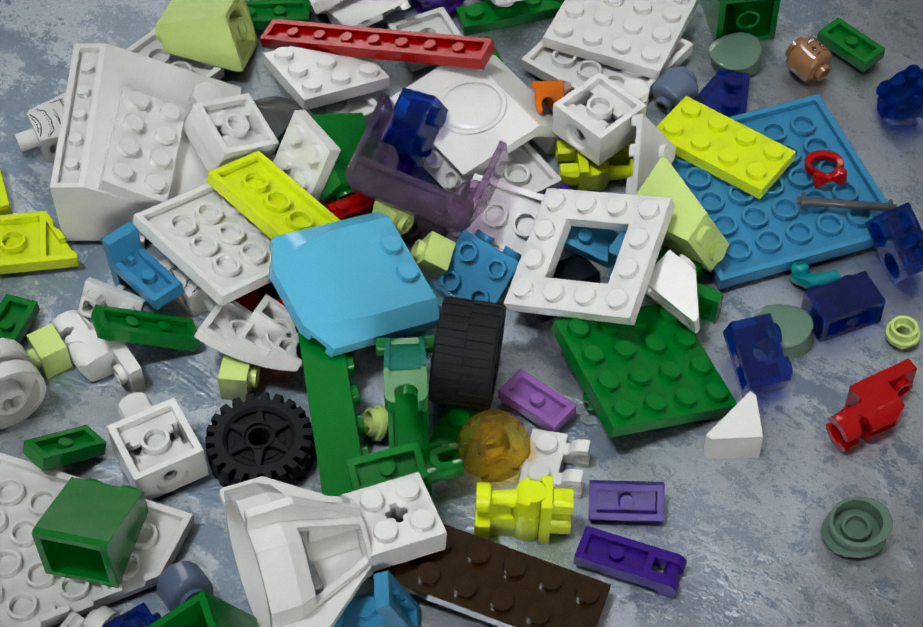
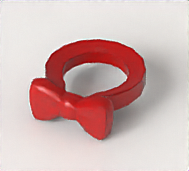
[804,150,847,188]

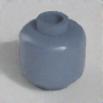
[652,66,699,113]
[156,561,213,611]

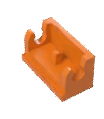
[531,80,571,114]

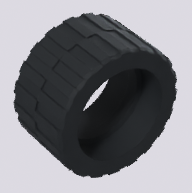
[428,296,506,411]

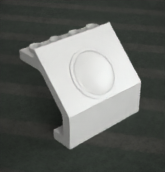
[384,55,563,202]

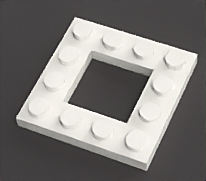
[503,188,675,325]

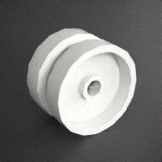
[0,338,47,429]

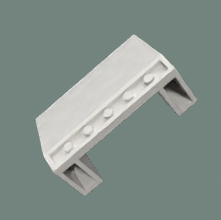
[50,43,242,241]

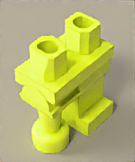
[555,140,635,192]
[474,476,574,544]

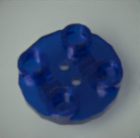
[876,64,923,126]

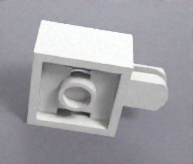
[552,72,650,166]
[183,81,279,172]
[107,392,209,500]

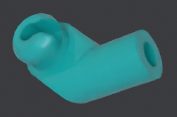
[789,261,841,292]

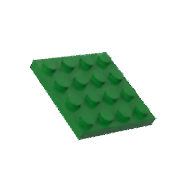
[551,304,737,438]

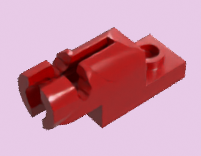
[825,358,917,452]

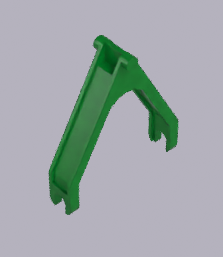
[376,335,434,499]

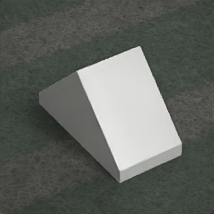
[702,391,763,460]

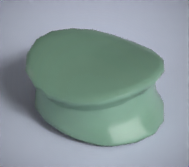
[708,32,762,79]
[752,304,814,359]
[821,497,893,558]

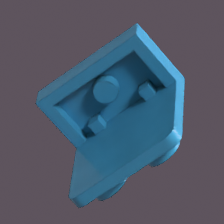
[431,229,521,303]

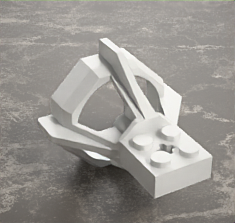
[220,472,447,627]

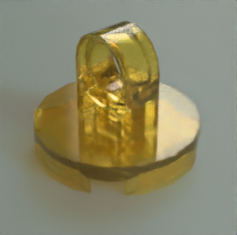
[457,409,531,483]

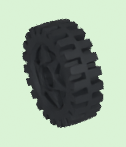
[205,392,315,487]

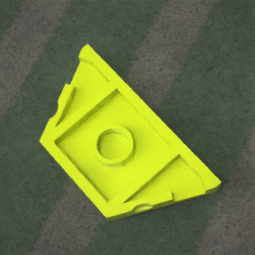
[0,211,79,274]

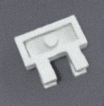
[518,428,591,499]

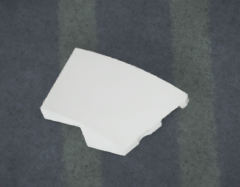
[310,0,411,27]
[194,294,302,372]

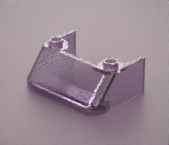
[345,93,509,233]

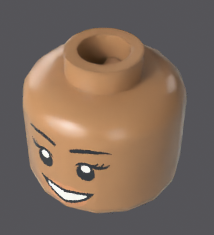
[785,36,832,83]

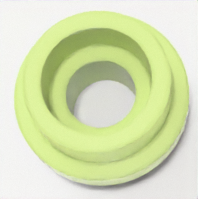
[885,315,921,349]
[363,405,389,441]

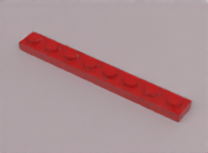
[259,19,495,70]

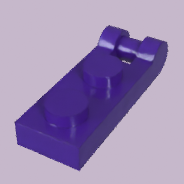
[574,526,687,597]

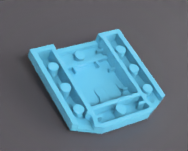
[269,211,439,357]

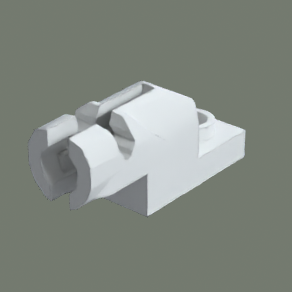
[52,310,147,393]

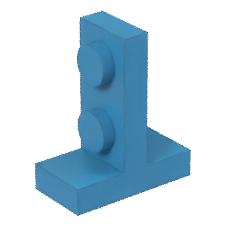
[101,221,184,311]
[564,226,627,280]
[334,570,420,627]

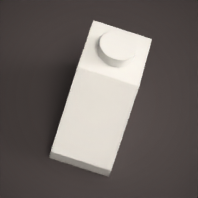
[646,249,700,334]

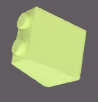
[155,0,259,72]
[636,156,730,272]

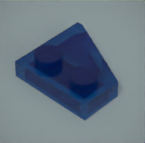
[694,71,750,117]

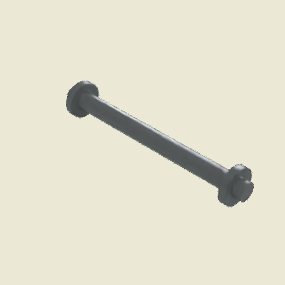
[796,192,897,216]

